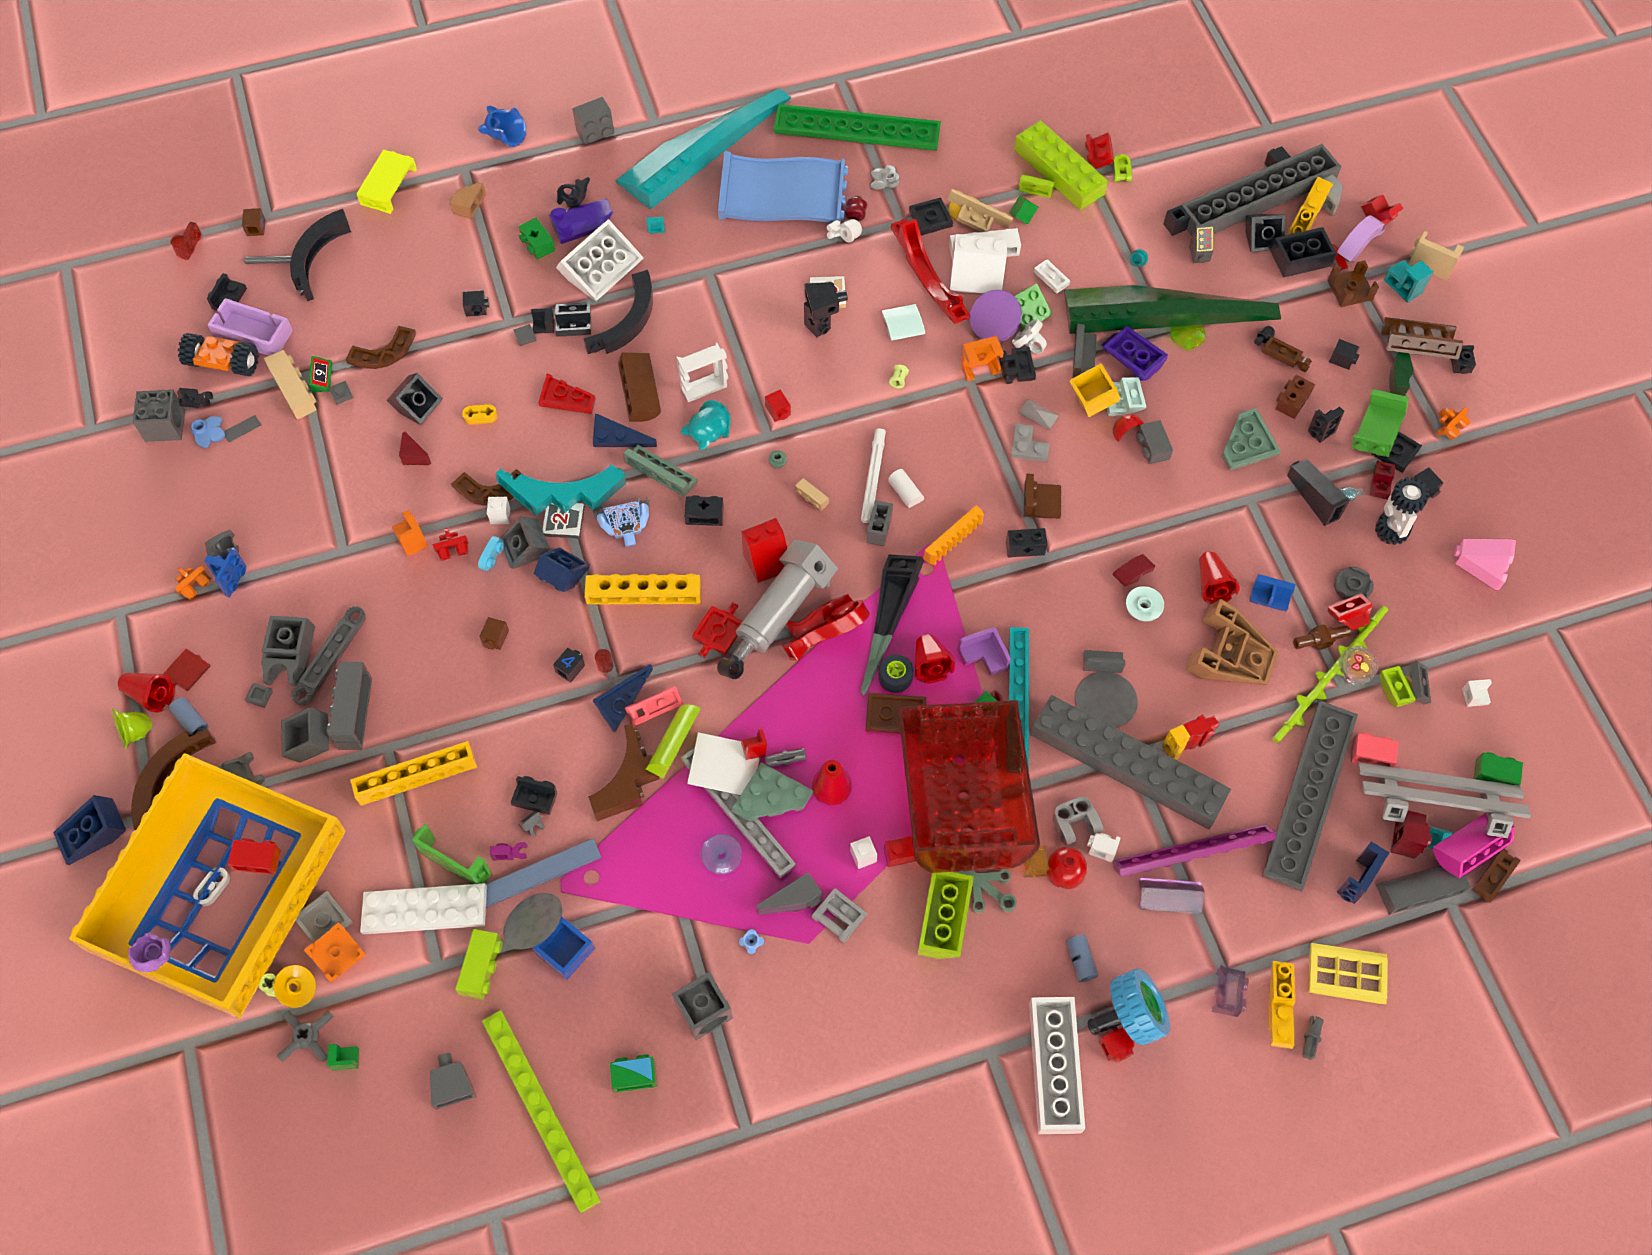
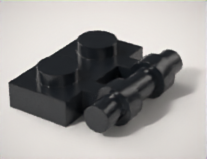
[999,347,1036,384]

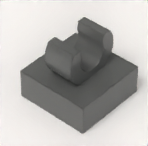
[518,811,544,837]

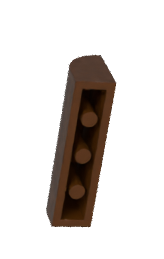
[618,352,661,422]

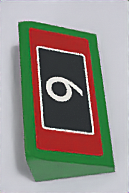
[309,356,332,392]

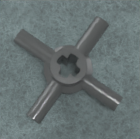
[277,1010,334,1062]

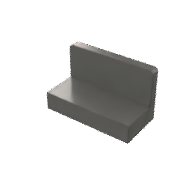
[1083,650,1125,673]

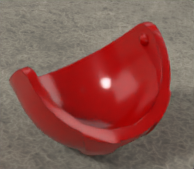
[1113,414,1144,441]

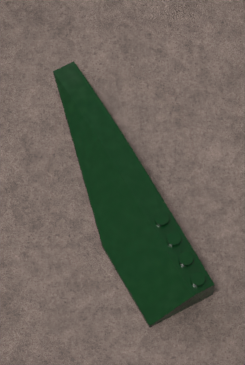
[1064,285,1281,334]

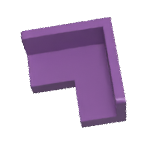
[957,627,1011,676]

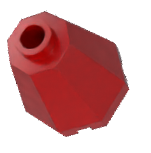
[915,634,955,684]

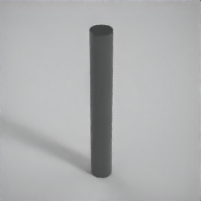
[244,256,291,264]

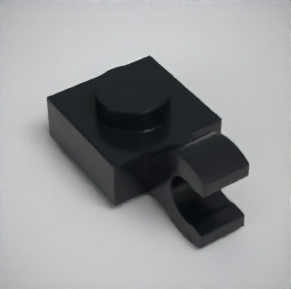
[177,388,213,408]

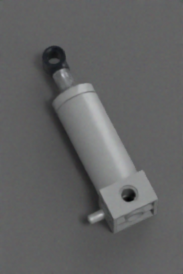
[717,539,838,679]

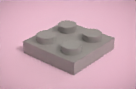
[296,891,353,943]

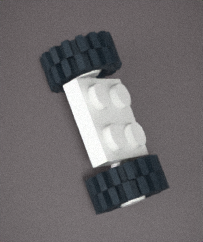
[1375,477,1430,545]

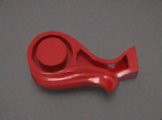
[781,594,870,662]

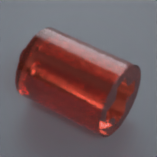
[595,649,614,673]

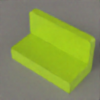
[1018,174,1055,198]

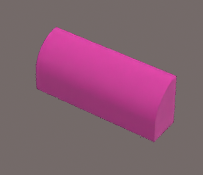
[1433,813,1515,878]

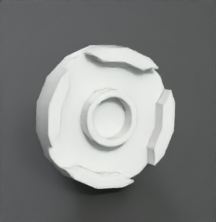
[1012,318,1047,354]

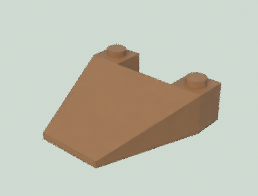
[1185,599,1278,685]

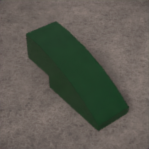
[1389,352,1414,396]

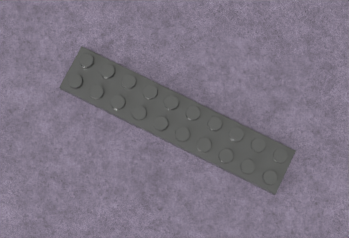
[1262,701,1358,892]

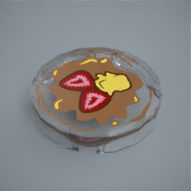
[1339,646,1378,685]

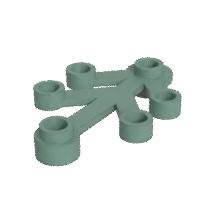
[950,855,1017,913]

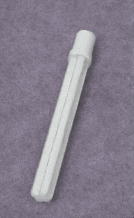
[861,428,886,523]

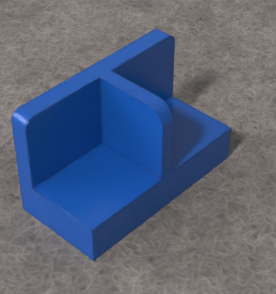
[1250,574,1296,612]

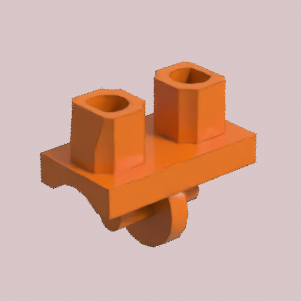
[1436,407,1471,440]
[174,565,211,600]

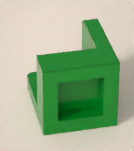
[1009,195,1039,224]
[327,1044,359,1071]

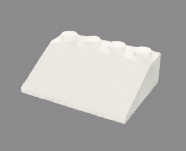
[556,219,644,301]

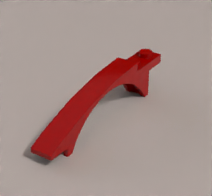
[891,218,971,324]

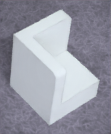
[1462,679,1492,707]

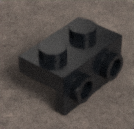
[510,776,557,815]

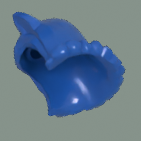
[478,106,527,147]

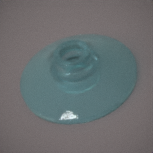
[701,834,742,874]

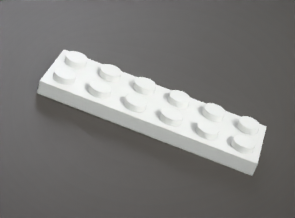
[360,883,487,934]

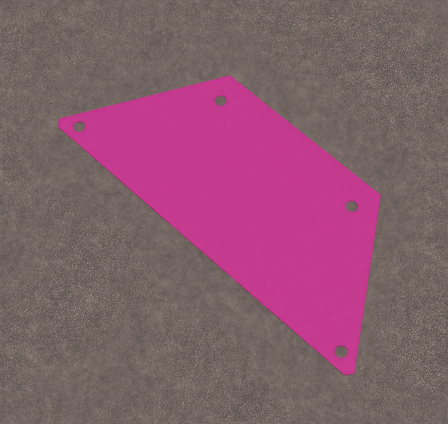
[560,544,1001,944]

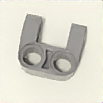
[1053,797,1103,846]

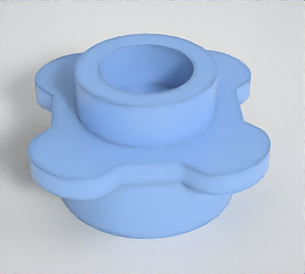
[739,929,764,954]

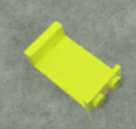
[356,149,417,214]

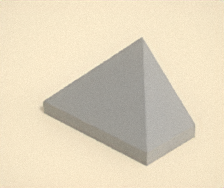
[1019,399,1059,430]

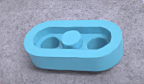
[478,536,504,571]

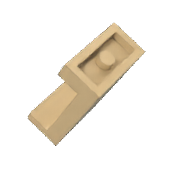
[1408,231,1464,281]

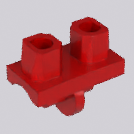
[432,528,469,561]

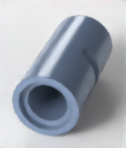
[169,697,209,736]
[1066,935,1099,982]

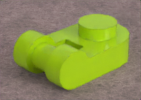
[1113,154,1132,182]

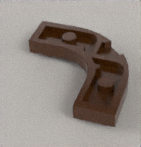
[346,326,417,369]
[451,469,524,506]

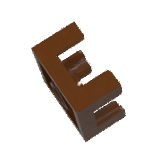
[1327,260,1379,307]

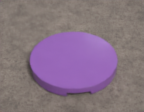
[970,290,1022,342]

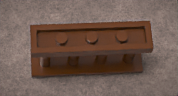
[1381,317,1463,360]

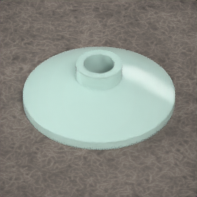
[1126,586,1164,621]

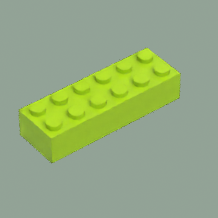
[1014,120,1108,211]

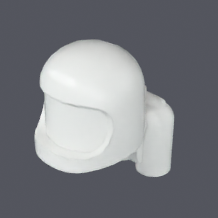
[827,219,862,242]

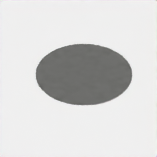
[1075,672,1138,728]
[503,893,562,950]

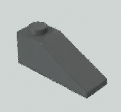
[756,872,822,915]

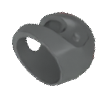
[205,530,239,559]

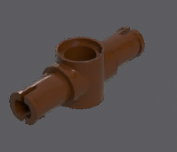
[1293,624,1351,650]

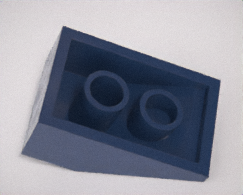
[53,795,126,865]

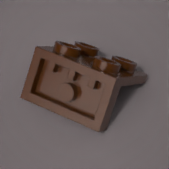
[1024,473,1061,519]

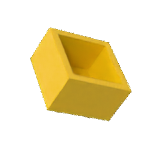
[1069,363,1121,417]

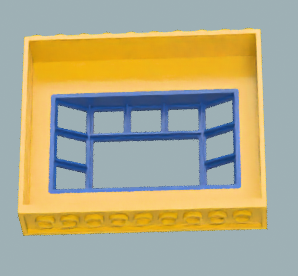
[69,753,346,1019]

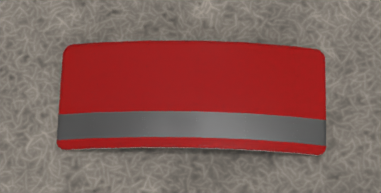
[1332,244,1348,271]

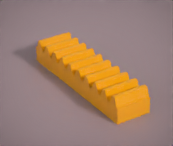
[923,505,984,566]

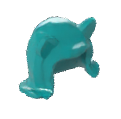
[681,400,731,451]

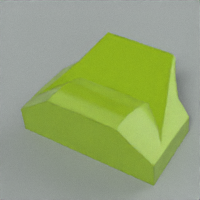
[1379,666,1416,708]

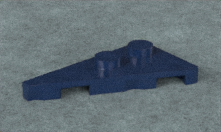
[593,414,657,447]
[593,664,653,732]

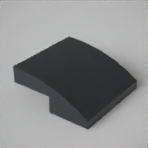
[555,302,591,337]

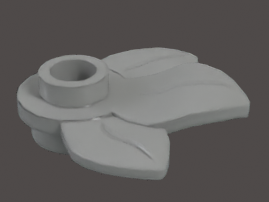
[870,165,900,190]

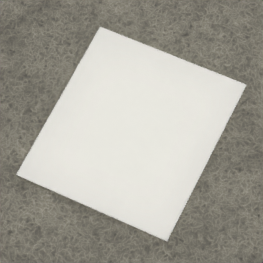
[687,732,760,795]

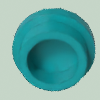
[1131,249,1148,267]

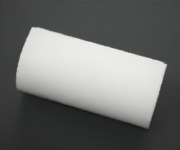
[888,469,924,509]

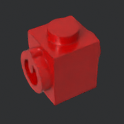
[1099,1027,1135,1063]

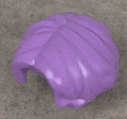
[128,933,171,972]

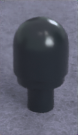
[1254,326,1275,346]

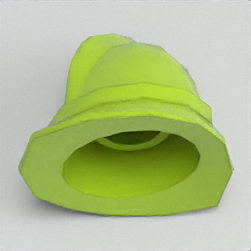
[112,708,153,750]

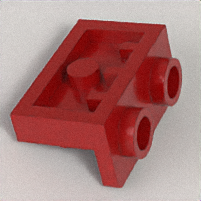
[1085,133,1114,169]

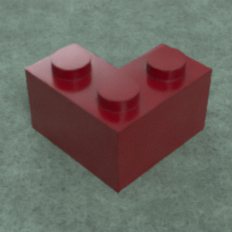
[1390,810,1432,859]

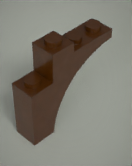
[588,723,660,821]

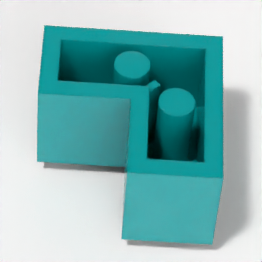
[1384,260,1433,303]

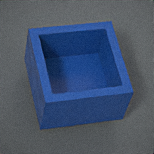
[533,916,595,980]

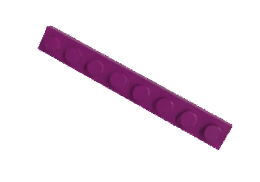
[1113,824,1276,877]

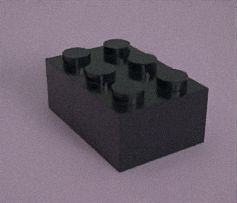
[1271,227,1337,278]

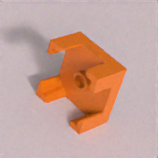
[960,336,1004,381]
[304,922,366,982]

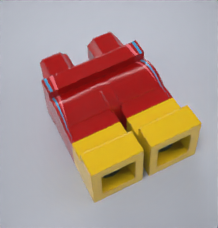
[1162,714,1219,760]

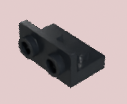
[207,273,247,311]
[1308,406,1344,443]

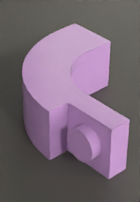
[1337,215,1385,261]

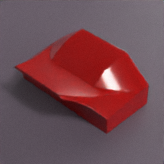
[1328,594,1372,631]

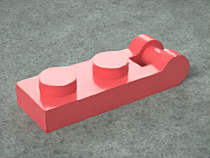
[625,686,683,726]

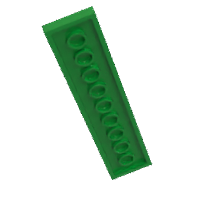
[774,104,941,151]

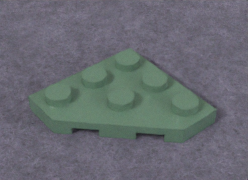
[1222,408,1280,471]
[731,763,813,821]

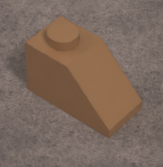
[450,182,486,219]

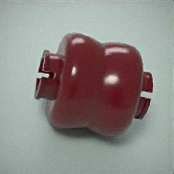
[845,196,867,222]

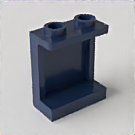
[1337,841,1389,904]

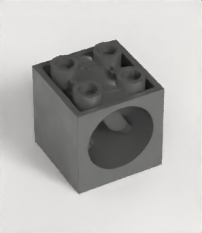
[132,390,185,442]
[672,972,733,1040]

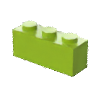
[455,929,503,1000]

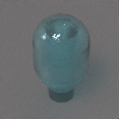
[1339,486,1364,501]

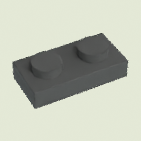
[1410,661,1431,704]

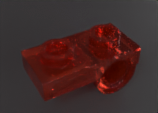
[170,222,202,260]

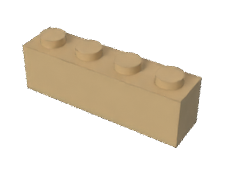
[264,350,317,419]

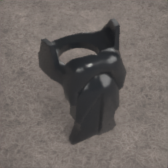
[557,177,590,207]

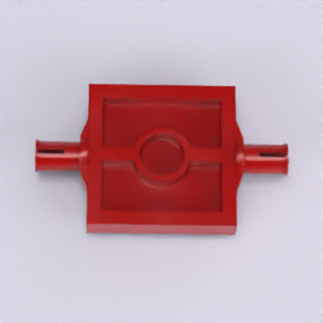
[692,602,743,658]

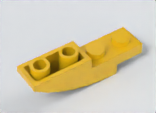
[1287,177,1333,235]
[1268,961,1295,1049]

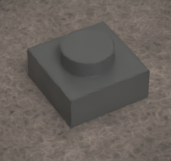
[329,381,353,405]

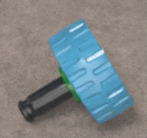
[1087,969,1170,1045]

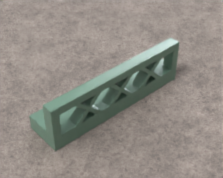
[624,445,697,497]

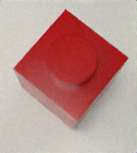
[765,389,791,422]

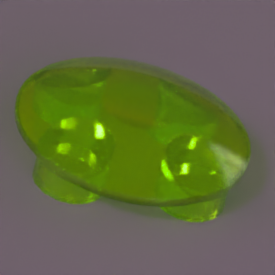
[1170,325,1206,351]

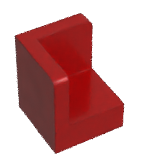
[741,728,767,760]

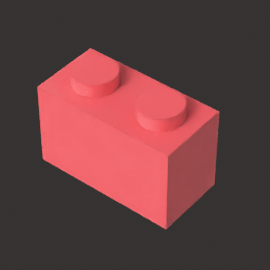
[1351,733,1398,767]

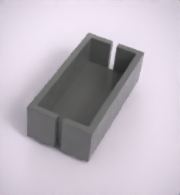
[327,662,372,750]

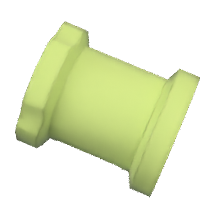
[889,365,909,388]
[258,973,276,997]

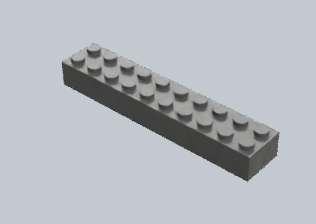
[1181,144,1341,236]
[1031,695,1231,830]

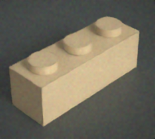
[796,478,829,511]

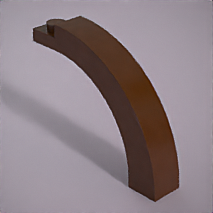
[131,729,217,830]

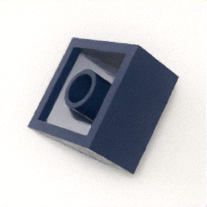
[533,547,590,592]

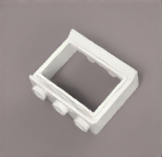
[676,343,729,402]

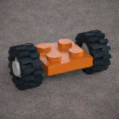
[178,333,258,376]

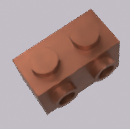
[1276,375,1315,419]

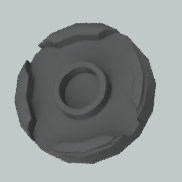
[1334,567,1374,600]

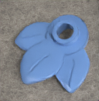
[191,416,225,448]

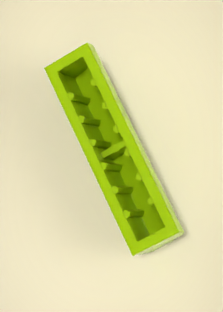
[646,704,701,779]

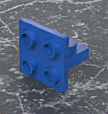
[204,548,247,597]

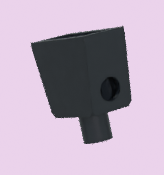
[804,282,848,321]

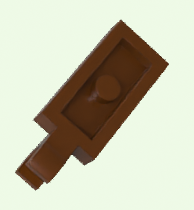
[1262,336,1312,372]

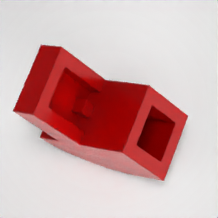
[1361,195,1403,227]

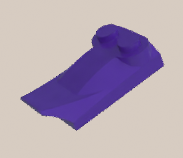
[549,198,613,244]
[1101,326,1168,381]

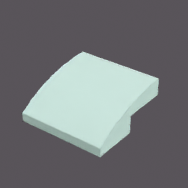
[882,304,925,341]
[1106,377,1146,416]

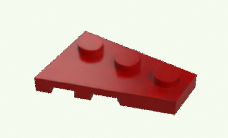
[538,373,596,414]

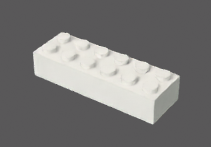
[1029,997,1085,1134]

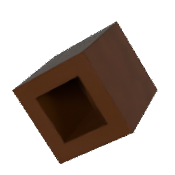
[242,208,265,236]
[479,617,509,650]

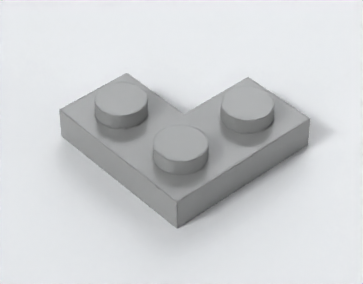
[1011,423,1050,463]

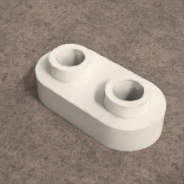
[193,867,230,906]

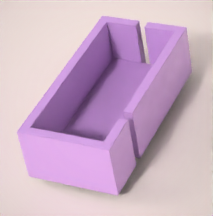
[207,298,293,356]

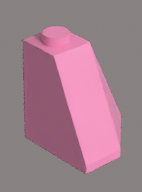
[1454,539,1516,590]

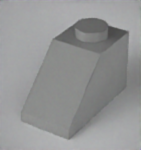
[1323,175,1343,216]

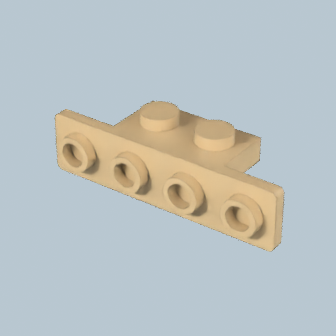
[947,189,1013,232]

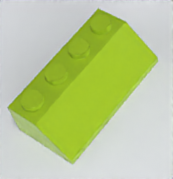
[918,868,974,959]

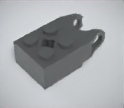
[261,616,315,686]

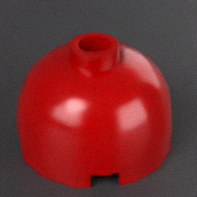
[1046,847,1087,889]

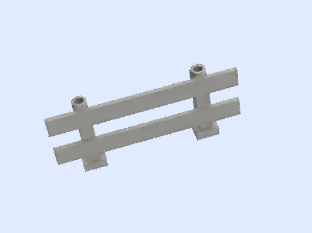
[1358,762,1531,838]

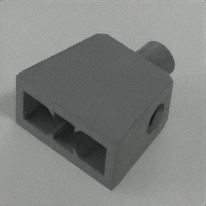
[430,1053,476,1110]

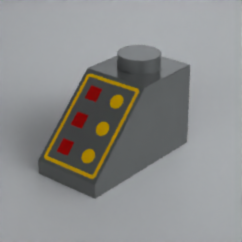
[1189,223,1214,263]

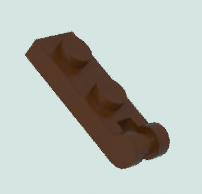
[1472,848,1521,903]

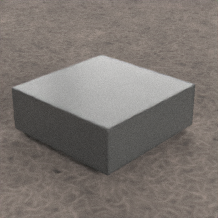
[513,324,536,346]
[245,683,273,708]

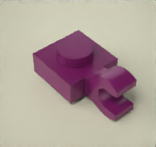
[490,842,527,861]

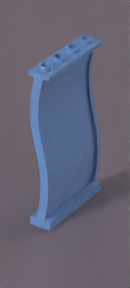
[718,151,848,223]

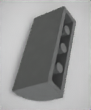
[1376,865,1471,915]

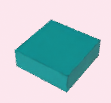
[647,217,665,233]

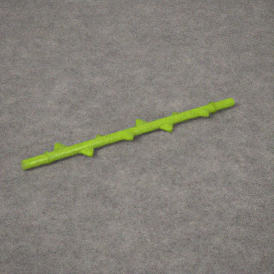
[1272,606,1388,743]

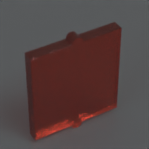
[163,649,211,691]

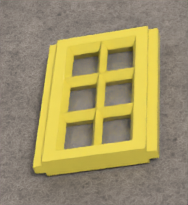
[1308,943,1388,1004]

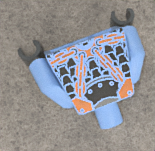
[592,497,649,547]

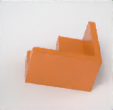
[392,510,428,556]

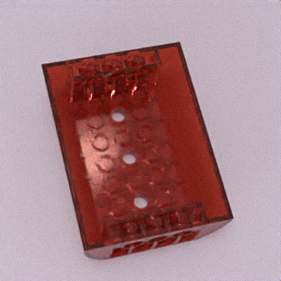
[898,700,1040,873]

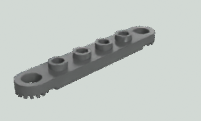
[291,606,366,705]

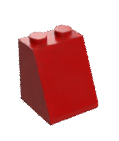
[741,518,788,583]

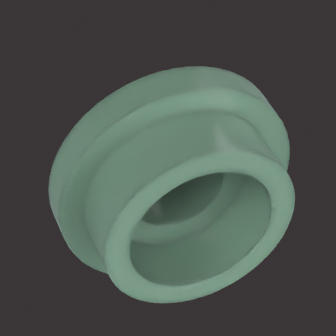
[769,451,787,468]

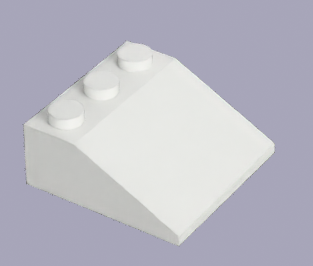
[950,234,1008,294]

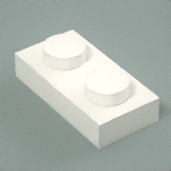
[1034,259,1070,294]

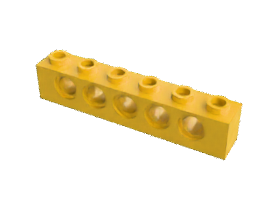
[585,573,701,604]
[350,741,477,806]

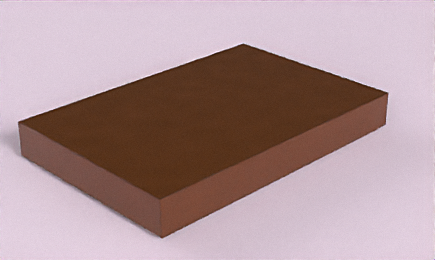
[866,693,927,735]

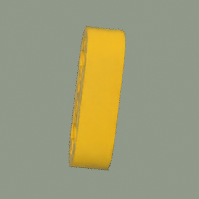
[462,404,498,424]

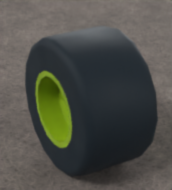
[878,654,914,693]

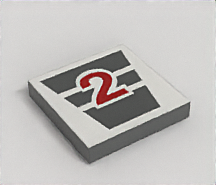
[543,503,585,539]

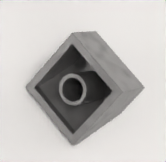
[500,516,550,569]

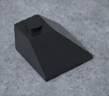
[1245,214,1286,252]

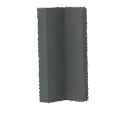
[1072,324,1097,378]

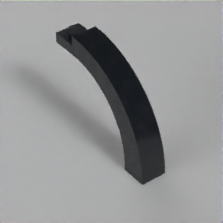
[290,209,351,301]
[583,269,653,354]

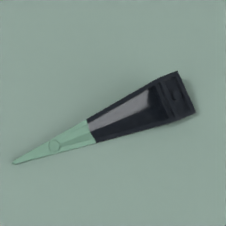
[861,554,924,696]

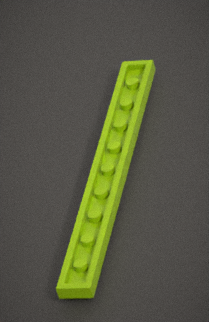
[482,1010,601,1213]

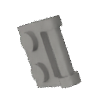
[812,888,867,943]

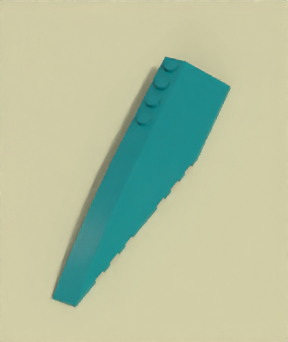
[616,88,791,210]

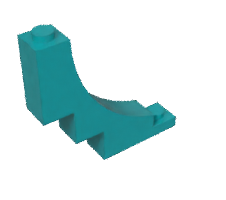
[496,464,626,516]

